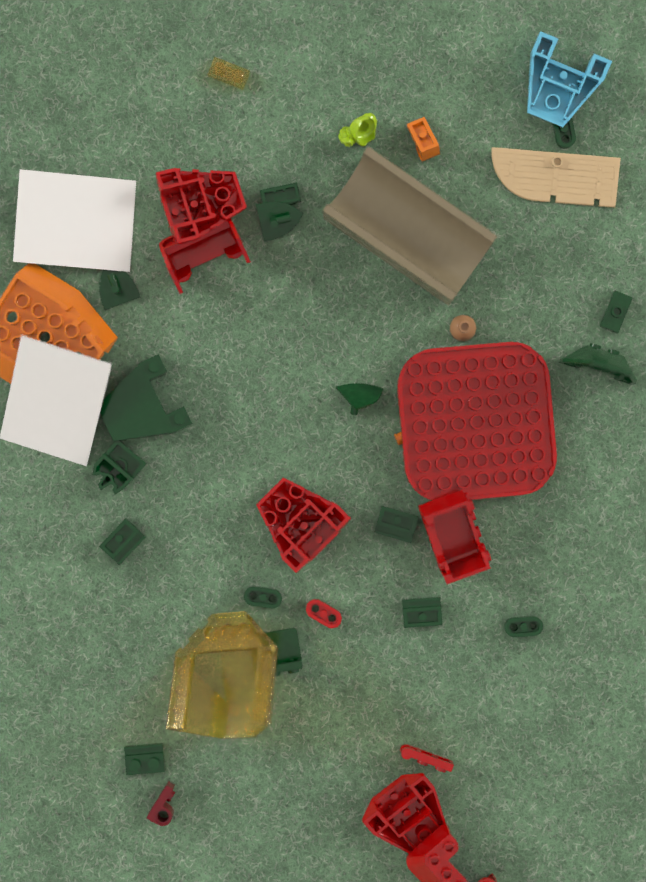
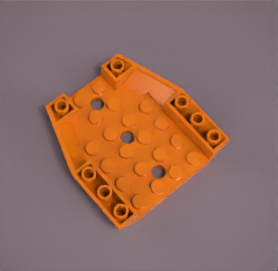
[0,263,118,384]

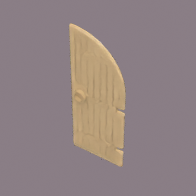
[491,147,621,208]

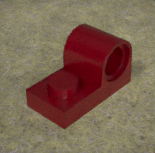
[146,781,175,826]

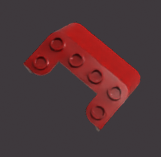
[406,822,497,882]

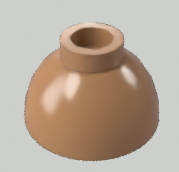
[450,315,476,341]

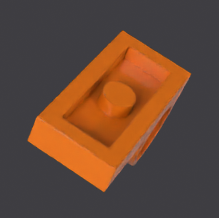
[407,117,440,162]

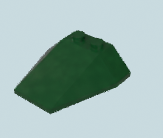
[559,343,637,385]

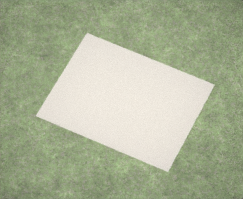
[13,169,136,272]
[0,335,112,466]

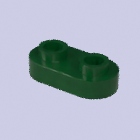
[552,117,576,149]
[244,586,282,609]
[504,616,543,637]

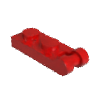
[400,744,454,773]

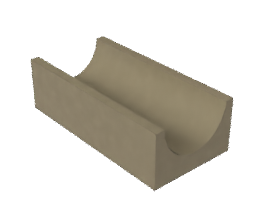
[323,146,497,306]

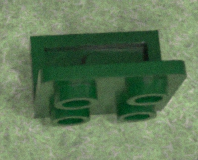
[259,628,303,677]

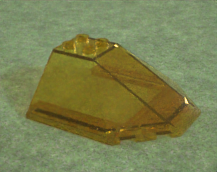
[166,611,278,739]

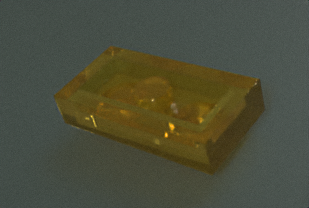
[207,57,250,90]

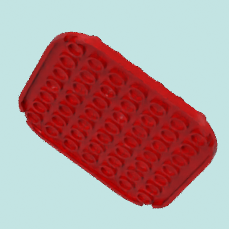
[397,342,557,500]

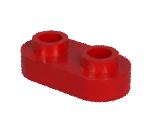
[306,599,342,628]

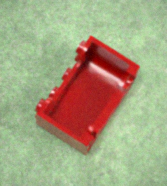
[418,490,492,584]

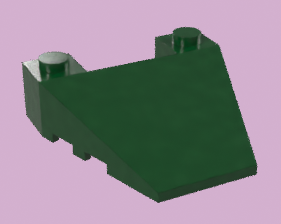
[100,354,192,441]

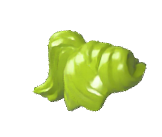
[338,113,377,147]

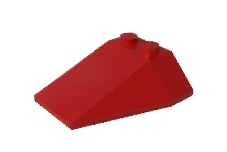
[362,773,446,853]

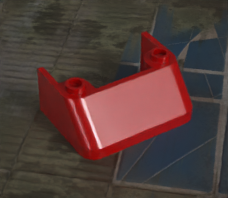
[159,219,250,294]

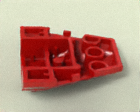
[155,168,247,245]
[256,477,351,573]

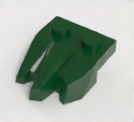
[93,441,147,495]

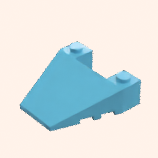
[527,31,612,128]

